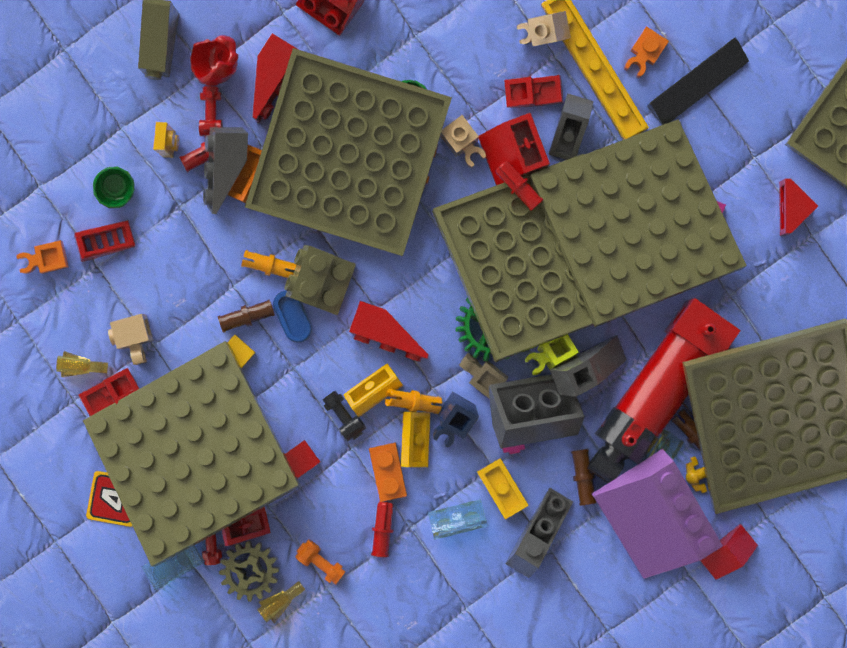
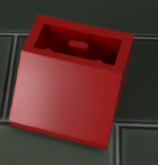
[296,0,365,36]
[478,113,550,185]

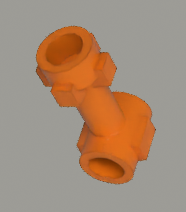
[295,539,346,585]

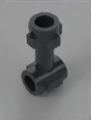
[322,390,366,441]

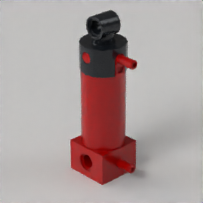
[587,298,741,484]

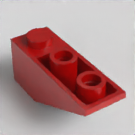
[253,33,299,124]
[349,301,428,362]

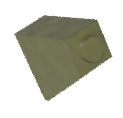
[138,0,179,80]

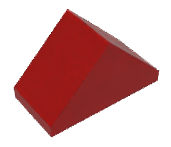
[779,179,818,236]
[221,507,271,546]
[700,524,758,580]

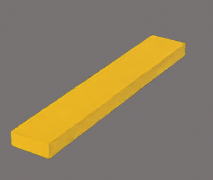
[541,0,649,140]

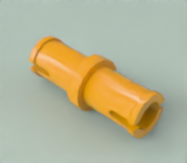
[241,250,296,278]
[385,389,442,414]

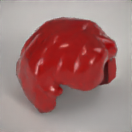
[190,35,239,86]

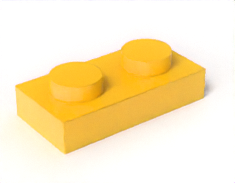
[153,122,179,158]
[401,412,430,467]
[477,458,529,519]

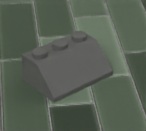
[489,374,585,448]

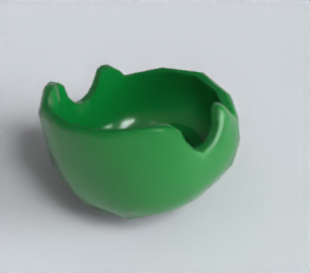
[93,166,135,208]

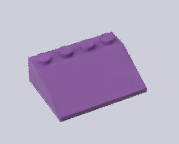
[592,449,723,579]

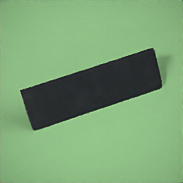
[647,37,749,125]

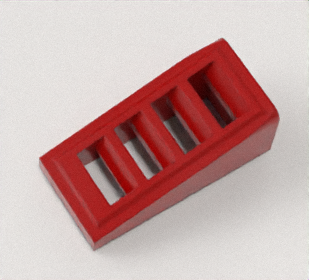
[74,220,135,262]

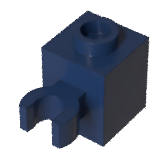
[433,392,479,447]

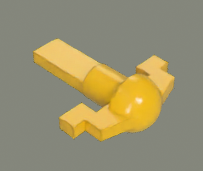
[685,456,707,493]

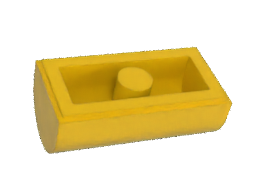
[344,363,403,417]

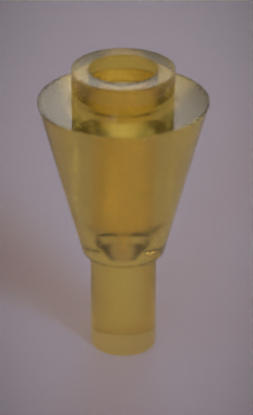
[56,351,108,378]
[257,581,305,624]

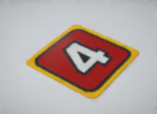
[86,471,132,527]

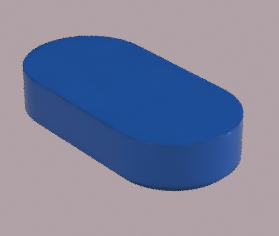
[273,291,312,343]

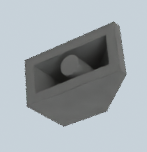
[549,93,593,160]

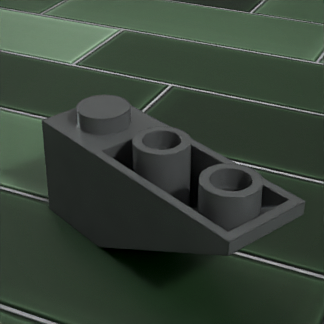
[203,127,248,214]
[550,335,626,397]
[505,488,573,578]

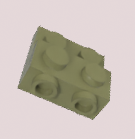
[285,245,356,315]

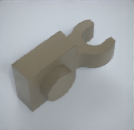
[459,353,508,399]

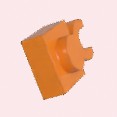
[624,26,669,79]
[16,240,69,274]

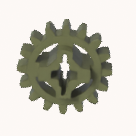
[219,540,280,602]

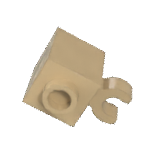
[517,11,571,46]
[440,115,486,168]
[108,314,153,365]

